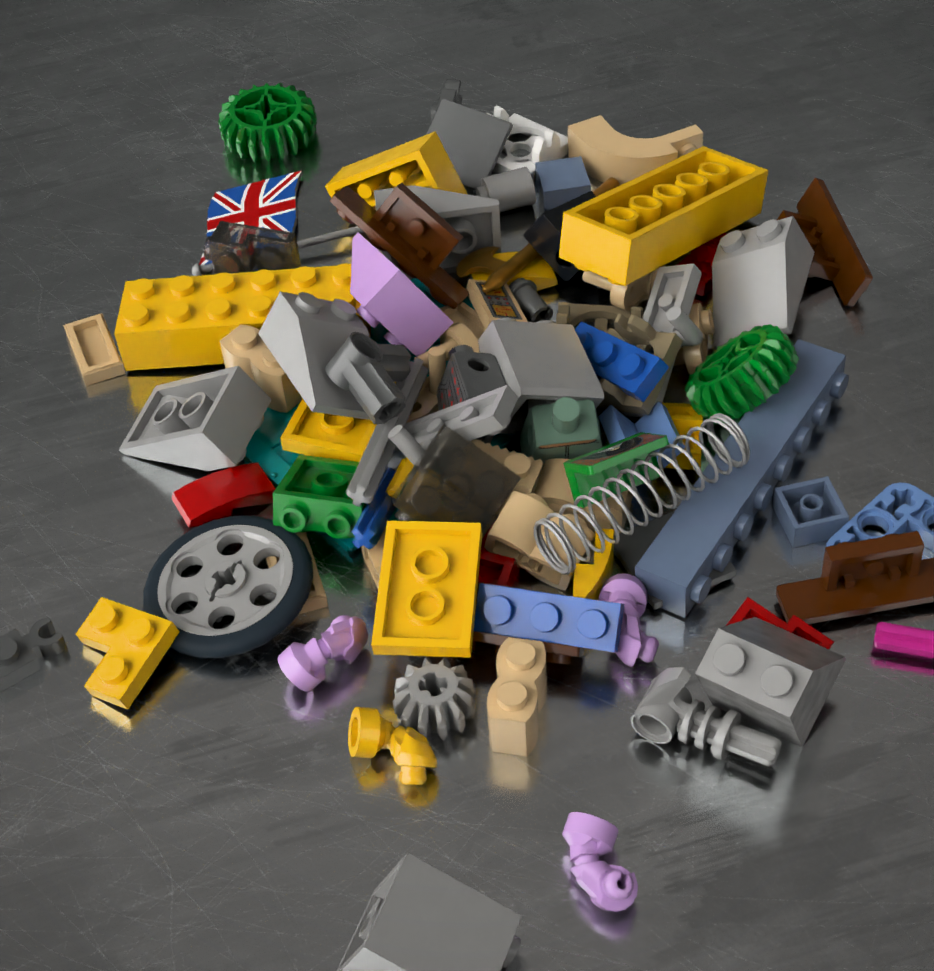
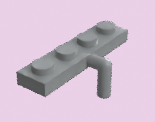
[620,263,703,417]
[386,384,518,472]

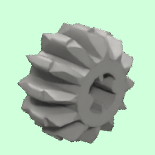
[393,656,476,741]

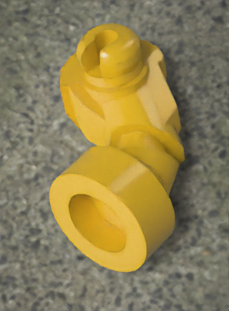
[348,707,437,785]

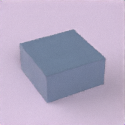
[535,156,591,211]
[772,476,849,548]

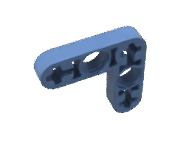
[826,482,934,552]

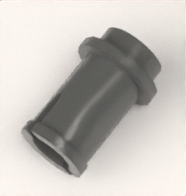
[509,278,553,322]

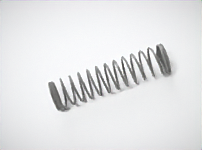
[533,413,750,574]

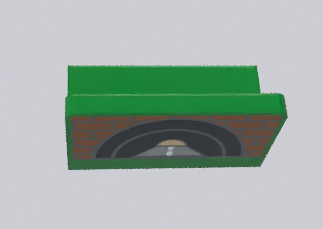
[563,432,669,508]

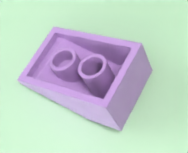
[350,232,453,357]

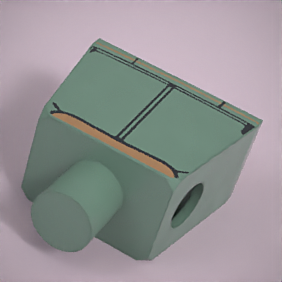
[519,397,604,470]

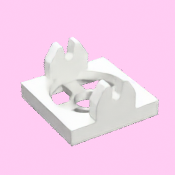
[486,105,568,182]

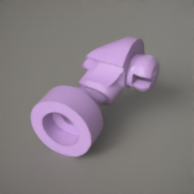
[599,574,659,668]
[277,615,368,692]
[562,812,638,912]

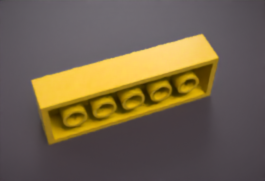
[559,146,769,286]
[114,263,371,371]

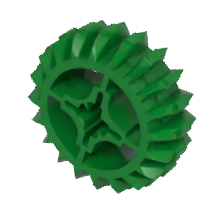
[218,83,317,162]
[685,324,799,424]

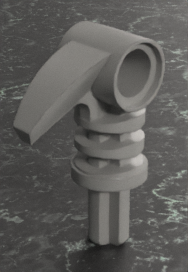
[631,667,781,766]

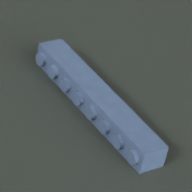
[635,339,849,618]

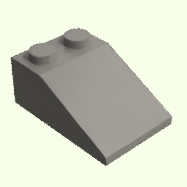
[374,185,502,279]
[712,216,815,350]
[258,291,371,420]
[119,366,272,471]

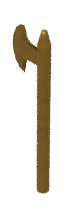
[456,177,620,293]

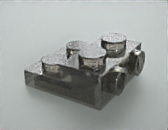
[203,221,301,275]
[391,423,521,538]

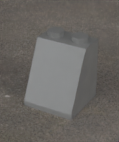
[478,318,604,434]
[695,617,846,747]
[337,852,523,971]

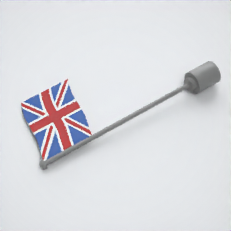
[192,167,536,276]

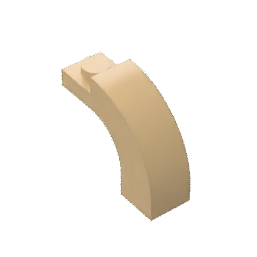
[568,115,703,185]

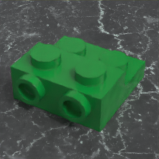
[273,454,366,539]

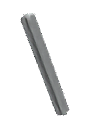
[346,358,429,507]

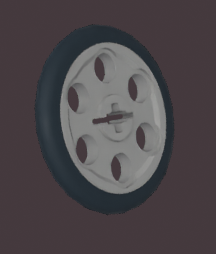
[143,515,313,658]

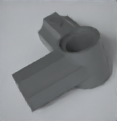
[325,332,411,424]

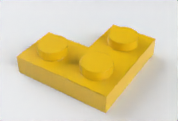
[75,597,180,710]

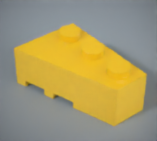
[325,131,468,220]

